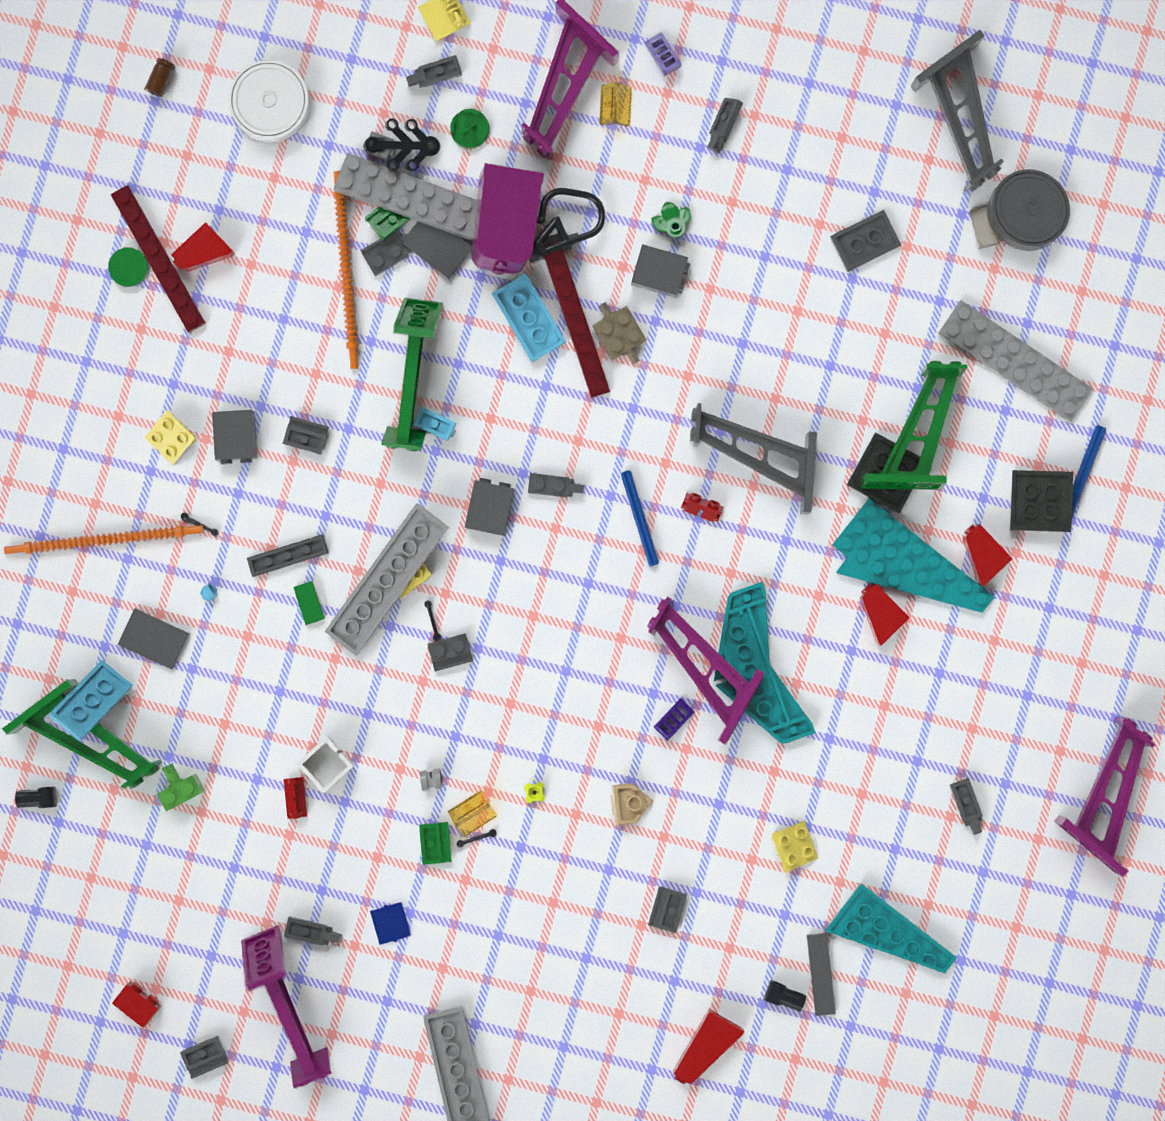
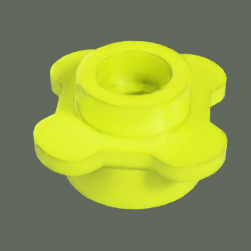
[524,782,545,803]

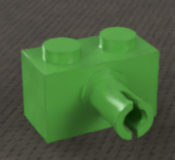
[157,763,205,811]

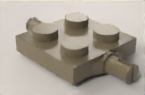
[592,302,647,364]

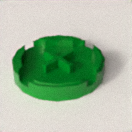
[450,109,490,149]
[108,247,148,287]

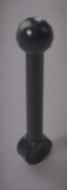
[181,513,219,536]
[424,600,441,641]
[456,829,497,848]

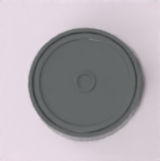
[988,169,1070,251]

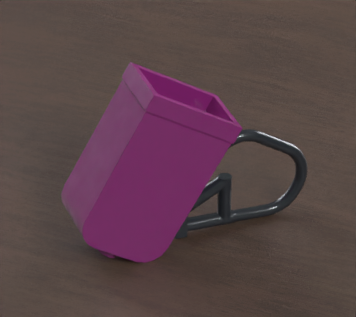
[471,163,605,275]

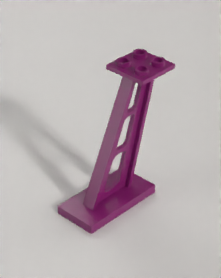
[521,0,619,160]
[647,596,765,745]
[1054,717,1156,877]
[241,925,332,1089]

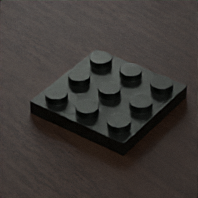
[846,432,920,514]
[1010,470,1074,532]

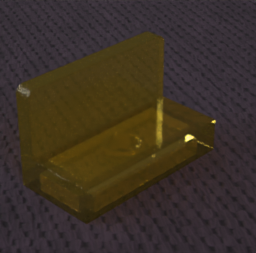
[599,82,632,126]
[448,790,497,837]

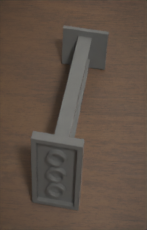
[911,30,1004,193]
[690,403,817,515]

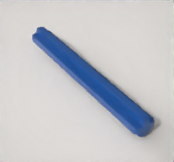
[1072,425,1106,518]
[621,470,659,567]

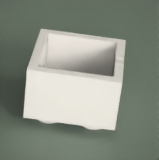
[297,736,355,794]

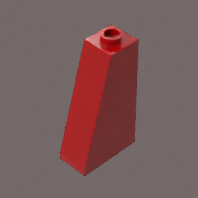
[673,1009,745,1085]

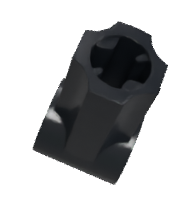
[15,786,57,808]
[763,980,807,1012]

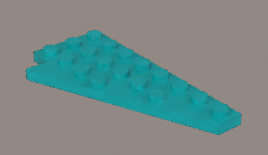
[832,498,995,613]

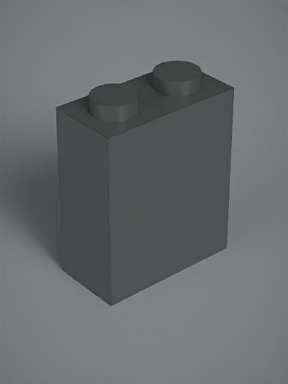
[631,244,690,298]
[212,409,257,465]
[465,478,514,536]

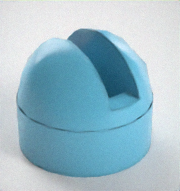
[200,583,218,601]

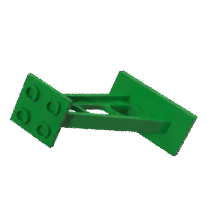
[381,298,443,451]
[861,361,967,490]
[2,679,163,789]

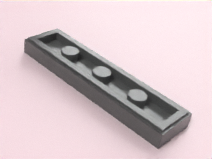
[246,534,329,577]
[806,933,836,1016]

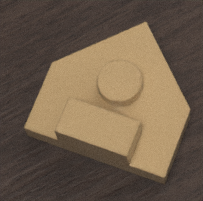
[610,783,654,826]

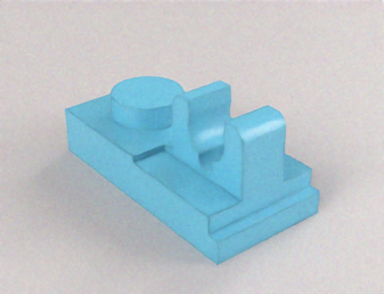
[413,407,457,441]

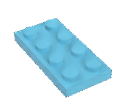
[492,274,566,362]
[48,660,133,742]

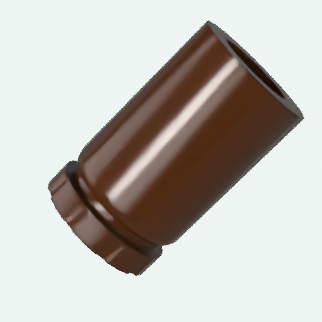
[144,58,176,98]

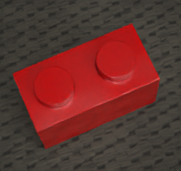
[112,981,161,1028]

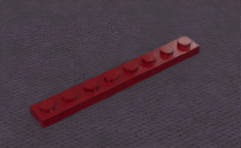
[110,185,206,333]
[544,240,610,398]

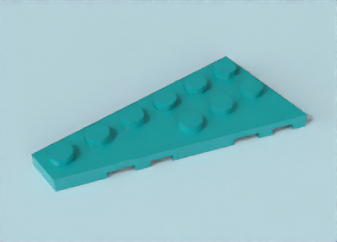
[824,883,957,973]

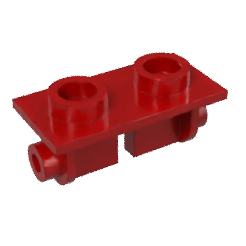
[681,492,724,522]
[283,777,307,819]

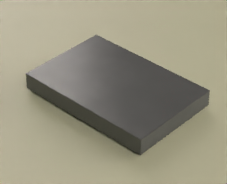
[830,210,901,272]
[401,221,472,279]
[118,608,190,670]

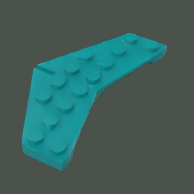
[713,582,816,744]

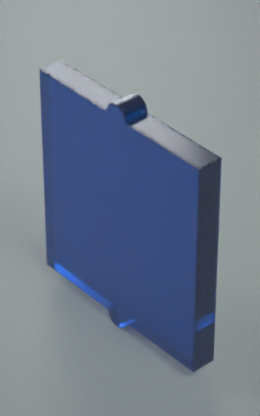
[370,902,411,945]

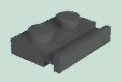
[360,232,409,276]
[282,416,330,455]
[427,633,473,672]
[648,886,687,933]
[180,1035,229,1079]

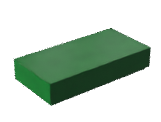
[293,581,325,625]

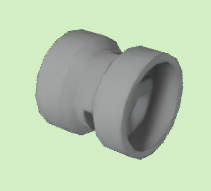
[420,768,442,791]

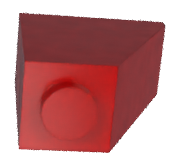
[171,222,236,272]
[962,524,1013,587]
[860,583,910,646]

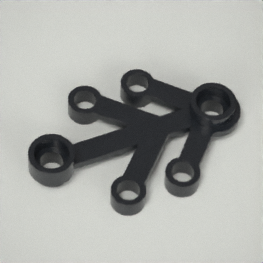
[363,118,440,172]

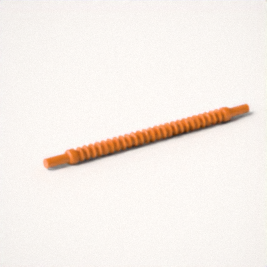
[333,171,359,369]
[4,525,204,554]

